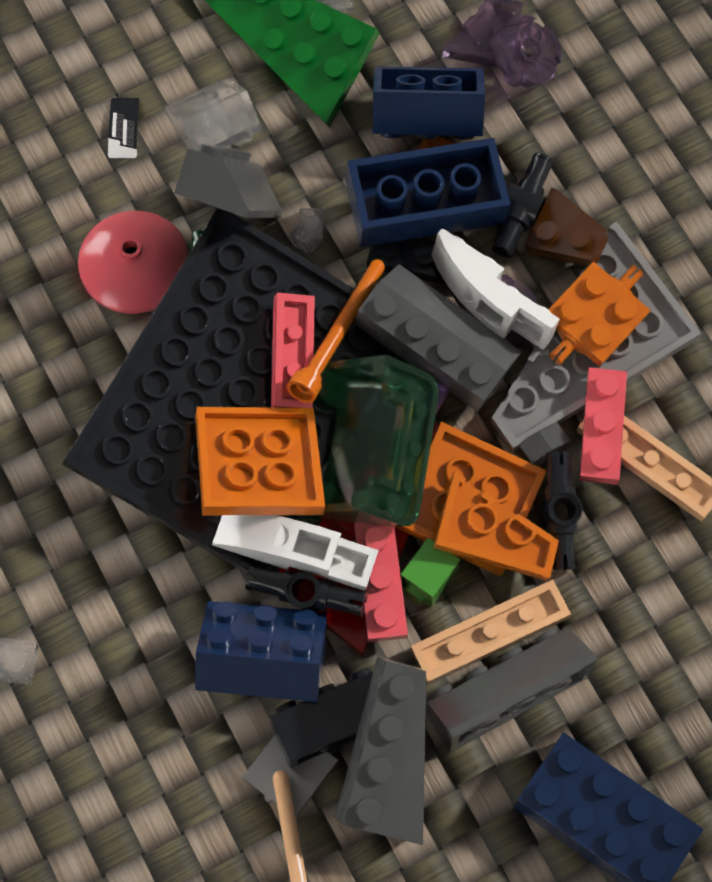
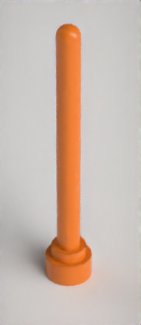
[287,259,385,403]

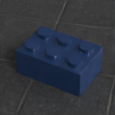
[373,66,485,140]
[195,601,327,702]

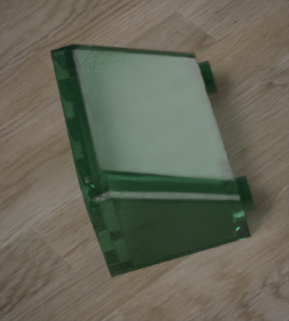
[301,355,439,526]

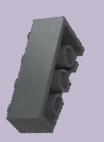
[335,656,426,845]

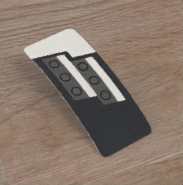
[108,98,139,158]

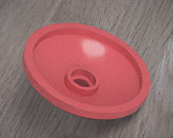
[78,211,189,314]

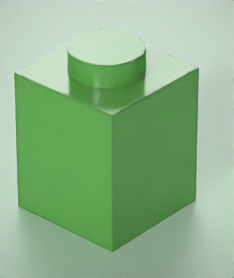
[401,538,460,607]

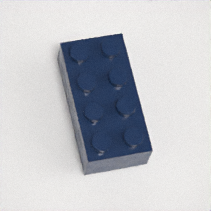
[345,138,511,247]
[514,732,704,882]

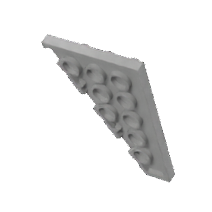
[491,221,701,453]

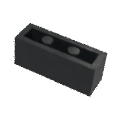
[270,667,373,769]

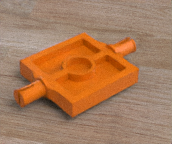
[548,261,651,367]

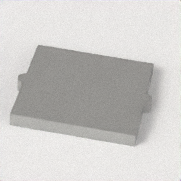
[242,735,338,818]

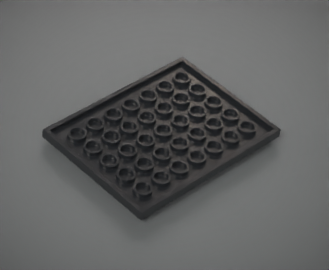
[62,208,396,581]

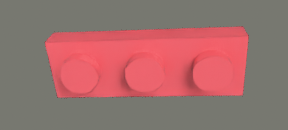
[271,293,315,408]
[579,367,627,485]
[354,519,408,642]

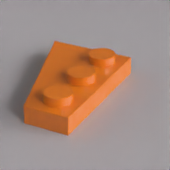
[433,470,559,581]

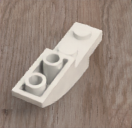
[432,228,560,350]
[212,515,379,591]

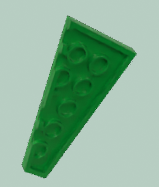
[204,0,380,128]

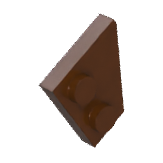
[525,188,609,267]

